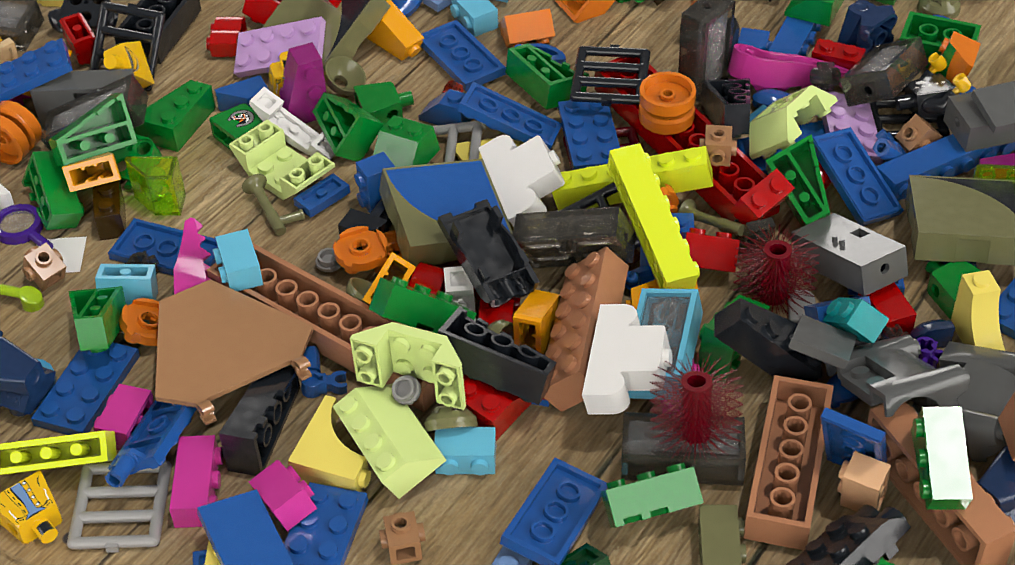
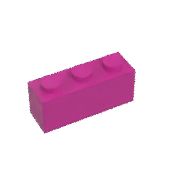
[169,435,224,528]

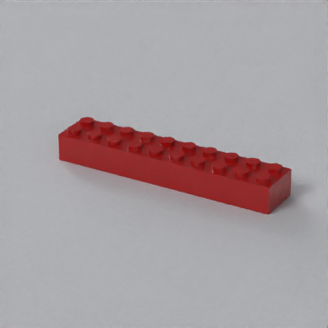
[594,57,780,223]

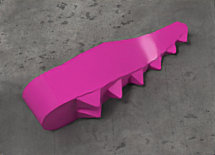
[727,44,865,92]
[173,217,211,294]

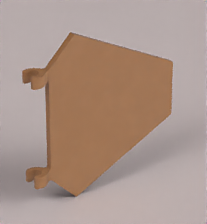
[155,279,313,425]

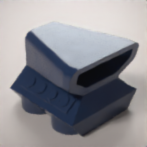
[837,0,898,65]
[0,336,56,417]
[977,445,1015,523]

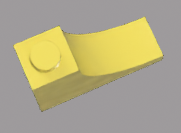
[951,270,1005,351]
[288,395,371,492]

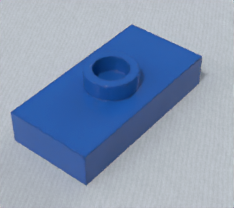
[293,173,351,218]

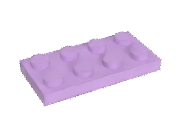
[234,17,326,78]
[822,91,883,165]

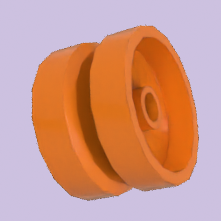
[639,71,696,135]
[0,100,43,165]

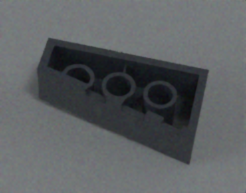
[701,78,750,138]
[714,298,823,382]
[437,306,557,405]
[219,367,300,476]

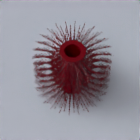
[732,224,820,318]
[650,354,743,464]

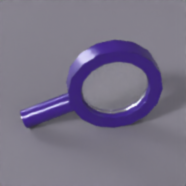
[0,204,53,249]

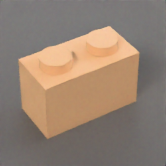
[837,451,891,512]

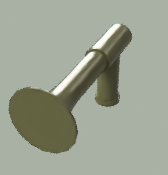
[242,174,305,236]
[678,199,746,239]

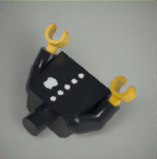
[894,52,971,118]

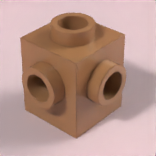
[895,114,943,153]
[699,125,737,166]
[22,243,66,291]
[379,511,426,565]

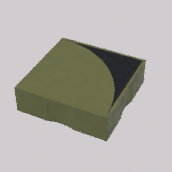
[262,0,391,82]
[905,175,1015,266]

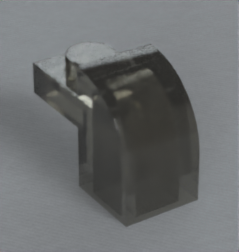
[734,217,776,259]

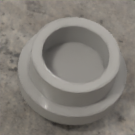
[316,248,341,272]
[392,375,421,405]

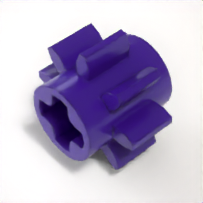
[916,336,943,368]

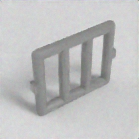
[67,461,172,553]

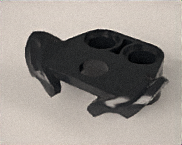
[48,0,118,35]

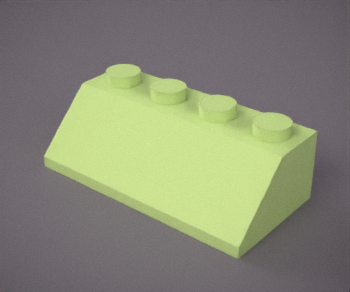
[332,384,447,499]

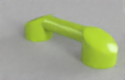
[0,284,45,312]

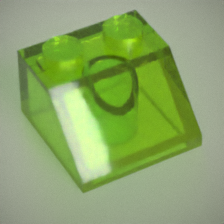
[125,156,186,216]

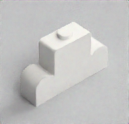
[478,135,565,234]
[582,304,672,414]

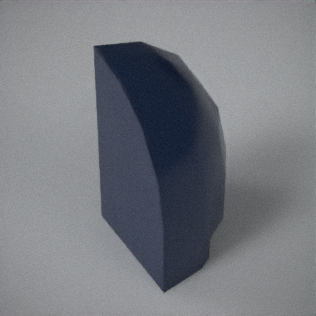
[909,319,955,348]

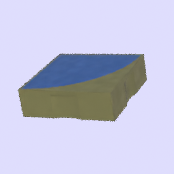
[379,159,514,267]

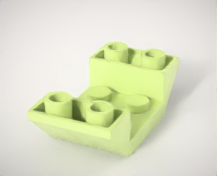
[749,85,838,160]
[229,120,335,200]
[350,322,466,410]

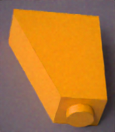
[366,0,424,61]
[62,152,121,192]
[362,252,416,305]
[513,290,560,355]

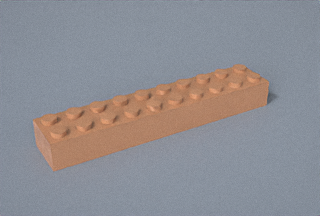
[207,243,436,412]

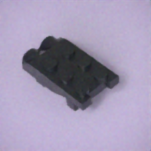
[437,199,540,308]
[786,505,911,565]

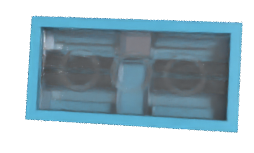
[628,288,703,400]

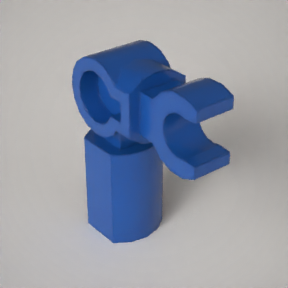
[872,129,906,162]
[301,346,347,398]

